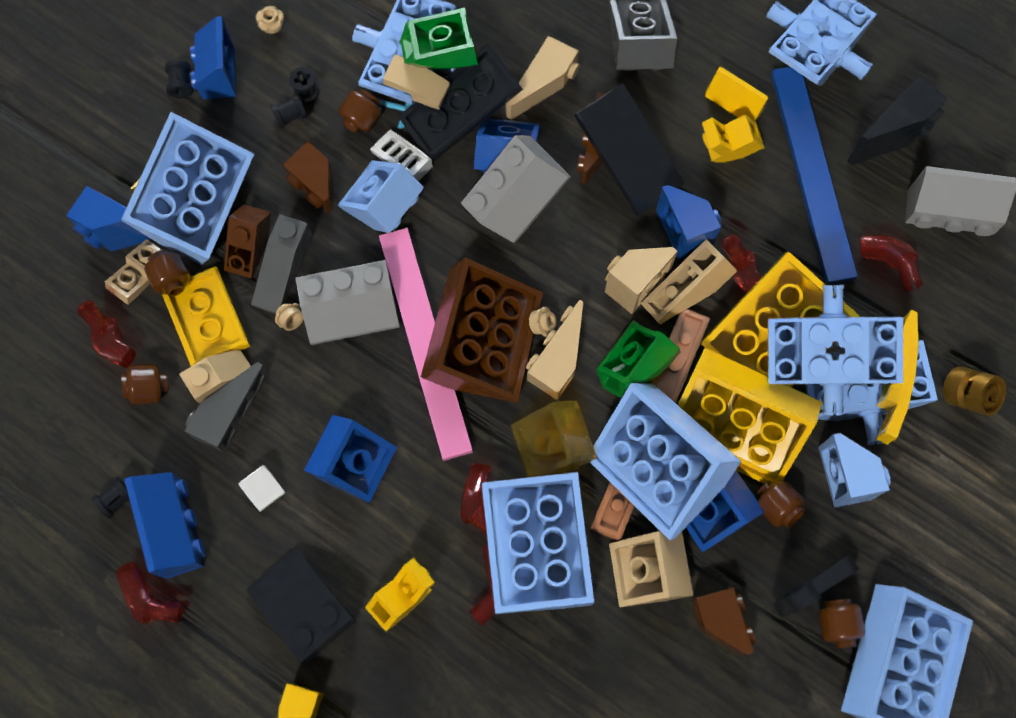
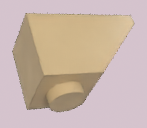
[179,349,251,404]

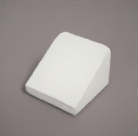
[238,465,285,512]

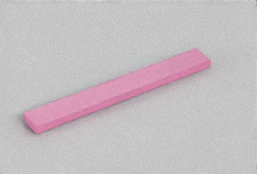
[379,228,473,461]

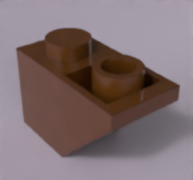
[283,141,333,213]
[224,204,271,278]
[691,588,756,655]

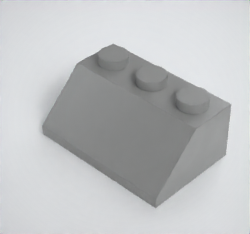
[461,135,571,243]
[905,166,1016,236]
[295,260,400,345]

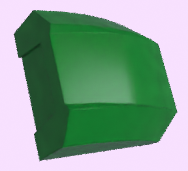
[400,7,478,69]
[597,321,681,398]

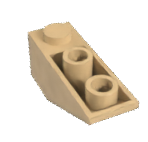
[526,300,583,400]

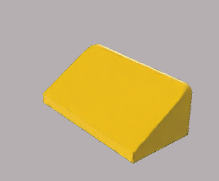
[705,67,769,121]

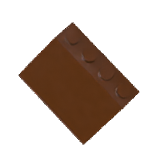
[421,258,543,403]

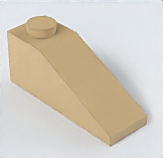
[506,36,580,120]
[641,239,737,324]

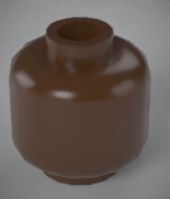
[338,89,381,134]
[144,250,190,297]
[121,364,168,405]
[757,480,805,528]
[818,599,866,648]

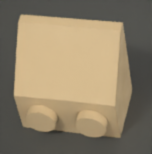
[605,247,677,314]
[609,531,693,607]

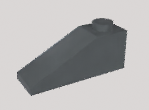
[251,214,313,314]
[185,362,269,453]

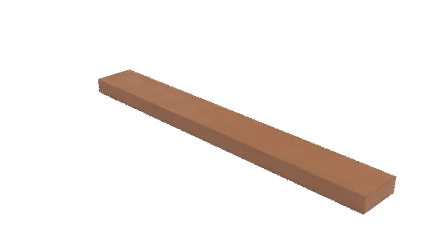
[590,309,710,541]

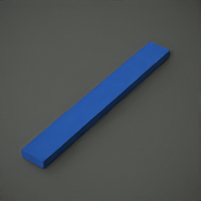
[770,67,858,285]

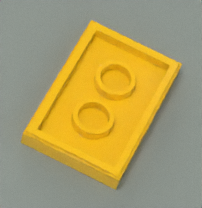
[162,266,251,366]

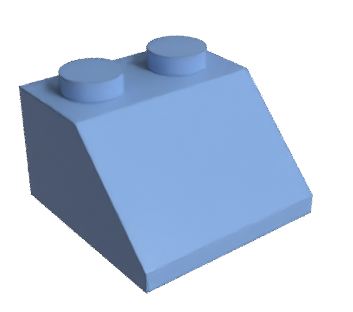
[338,161,424,233]
[818,433,890,508]

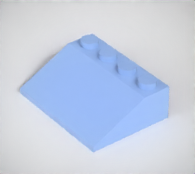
[121,112,254,265]
[586,383,741,540]
[482,472,594,614]
[841,584,973,718]

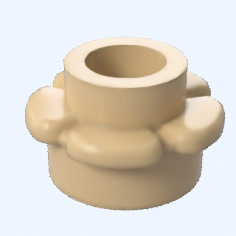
[256,6,284,34]
[275,303,303,331]
[529,307,556,337]

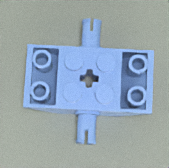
[353,0,456,104]
[766,0,876,86]
[768,285,903,415]
[805,340,938,445]

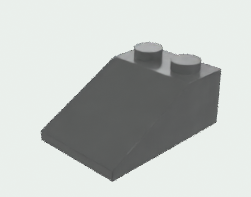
[608,0,677,71]

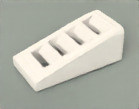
[371,129,432,181]

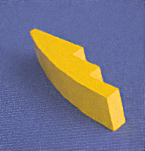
[876,310,919,445]

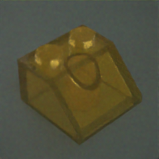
[510,400,597,478]

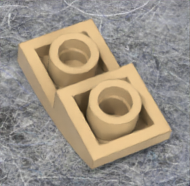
[383,54,450,110]
[105,239,162,305]

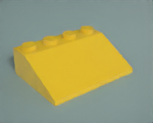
[701,251,859,387]
[678,348,823,484]

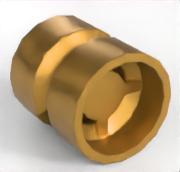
[943,366,1006,416]

